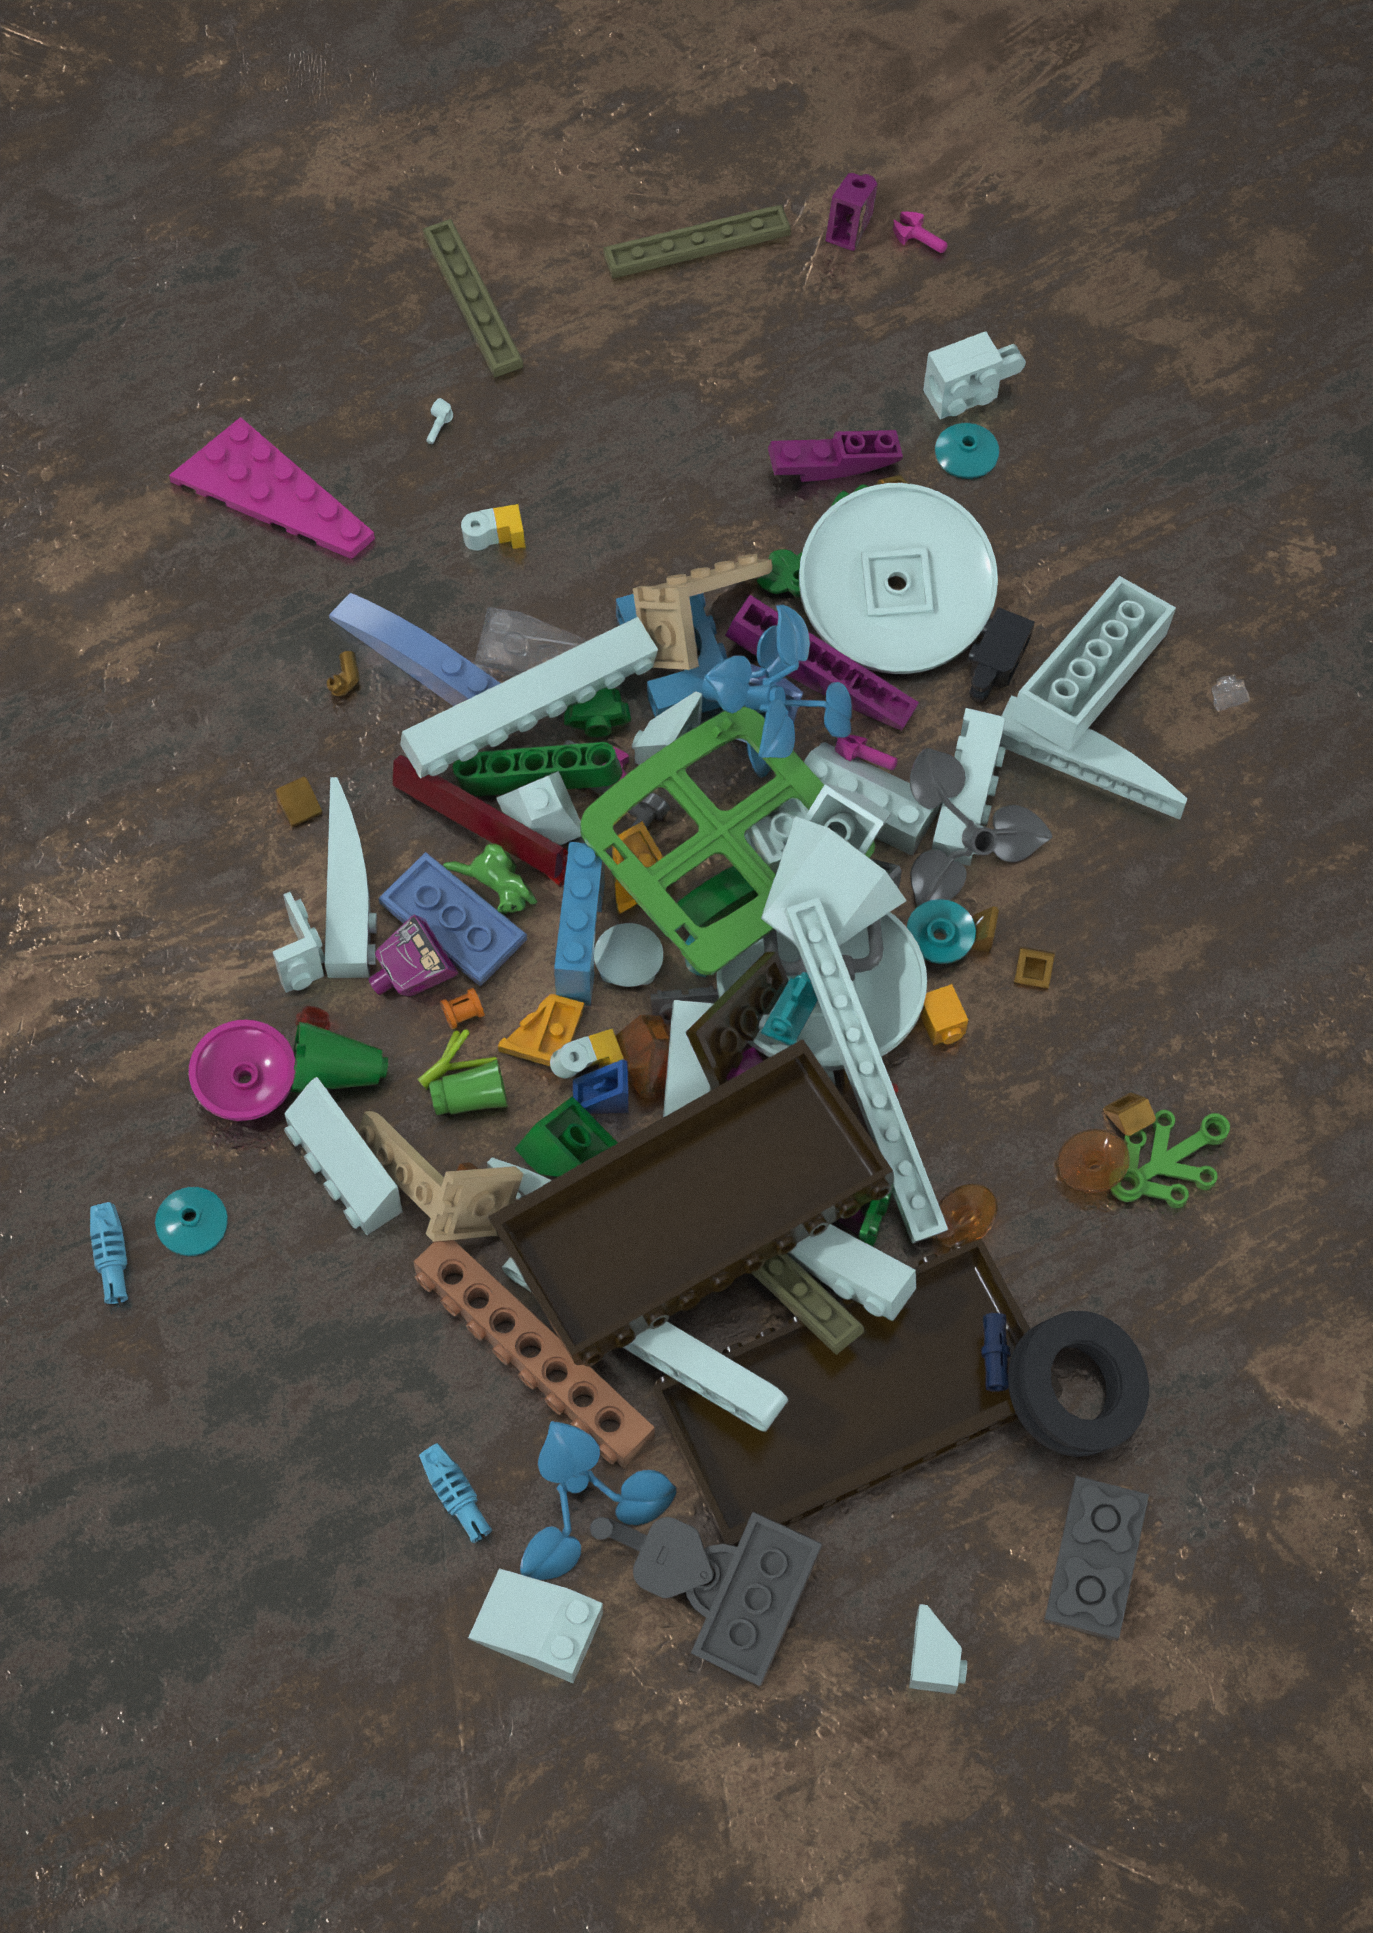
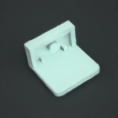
[273,892,325,993]

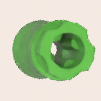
[429,1059,508,1115]

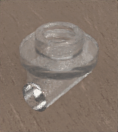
[1211,675,1250,711]

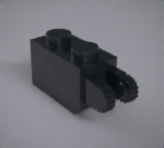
[968,607,1035,702]

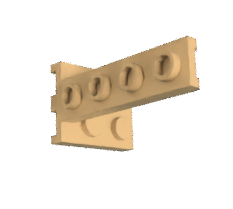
[633,554,772,670]
[357,1111,523,1242]

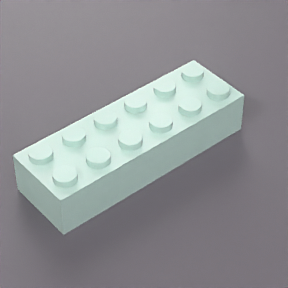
[1011,576,1176,752]

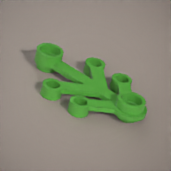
[1109,1110,1230,1208]

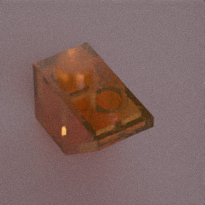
[615,1015,670,1098]

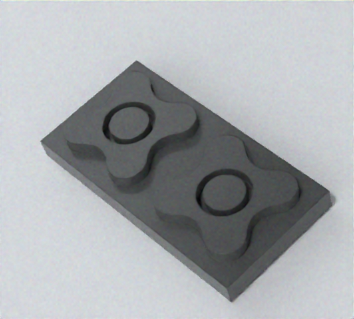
[1043,1476,1149,1641]

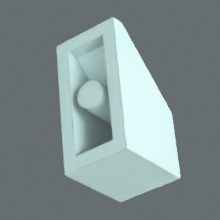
[909,1604,967,1694]

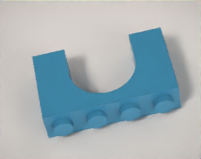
[616,593,727,717]
[554,842,605,1006]

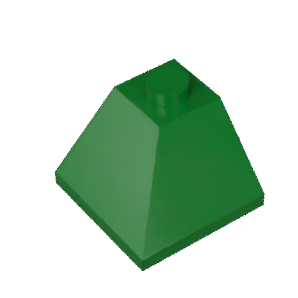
[515,1096,618,1177]

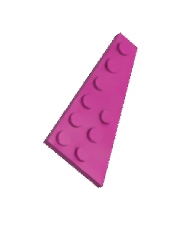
[169,417,375,559]

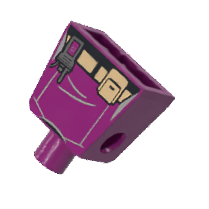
[825,173,878,251]
[368,914,459,997]

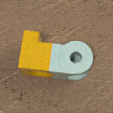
[461,504,526,550]
[550,1029,624,1079]

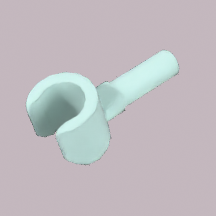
[426,398,453,444]

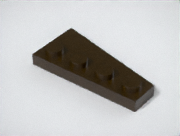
[685,952,789,1090]

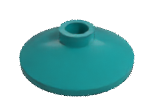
[935,423,999,479]
[907,899,976,964]
[155,1187,228,1256]

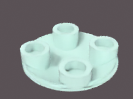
[594,923,663,987]

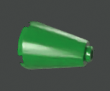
[291,1022,388,1093]

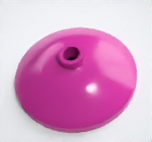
[189,1020,295,1121]

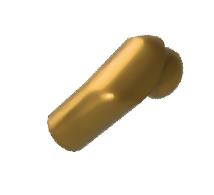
[327,651,360,696]

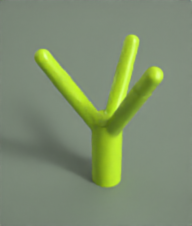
[417,1029,498,1090]

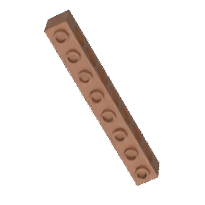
[413,1240,655,1469]

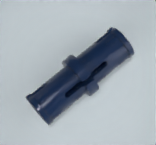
[981,1313,1011,1391]

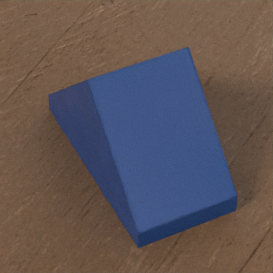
[573,1059,629,1114]

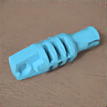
[90,1202,128,1304]
[419,1443,492,1543]

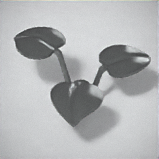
[910,748,1052,907]

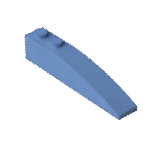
[329,593,501,706]

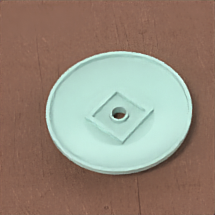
[799,483,998,674]
[716,912,927,1071]

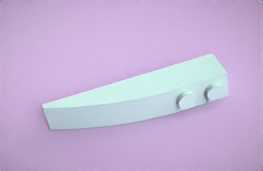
[1000,695,1187,820]
[325,777,377,978]
[787,1224,916,1321]

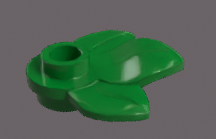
[757,549,803,598]

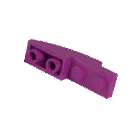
[768,430,903,482]

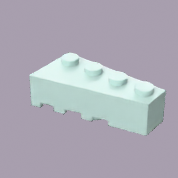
[932,708,1006,866]

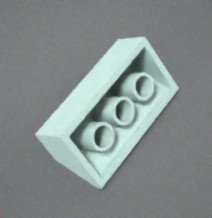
[804,742,943,856]
[284,1077,403,1235]

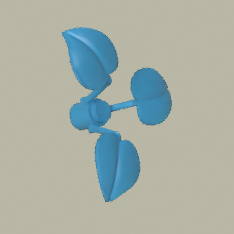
[745,605,852,758]
[702,625,789,778]
[520,1421,677,1580]

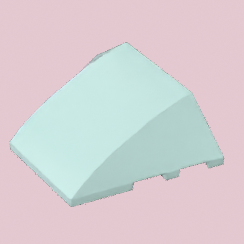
[761,816,907,947]

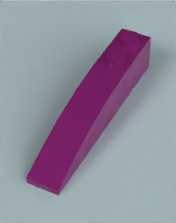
[725,595,919,730]

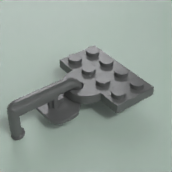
[590,1512,823,1686]

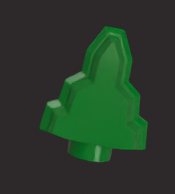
[564,687,631,738]

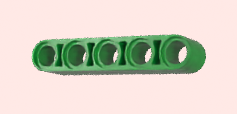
[452,742,622,797]

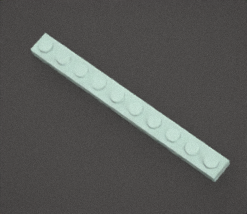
[784,897,948,1244]

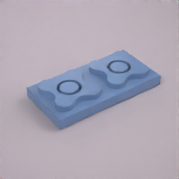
[378,852,527,987]

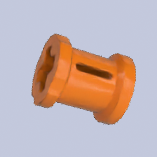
[440,988,485,1029]

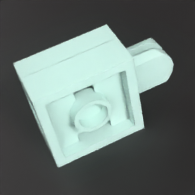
[923,331,1026,419]
[744,798,809,874]

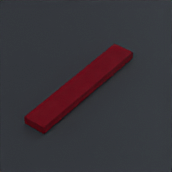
[392,755,564,879]

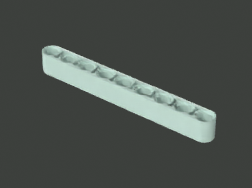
[502,1257,788,1431]

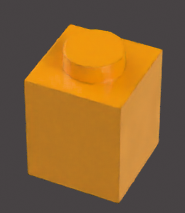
[920,984,969,1045]

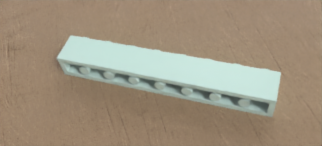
[400,617,658,778]

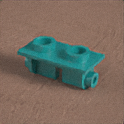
[761,972,818,1046]

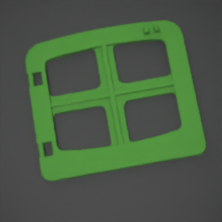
[580,707,875,975]

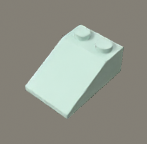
[468,1568,603,1683]

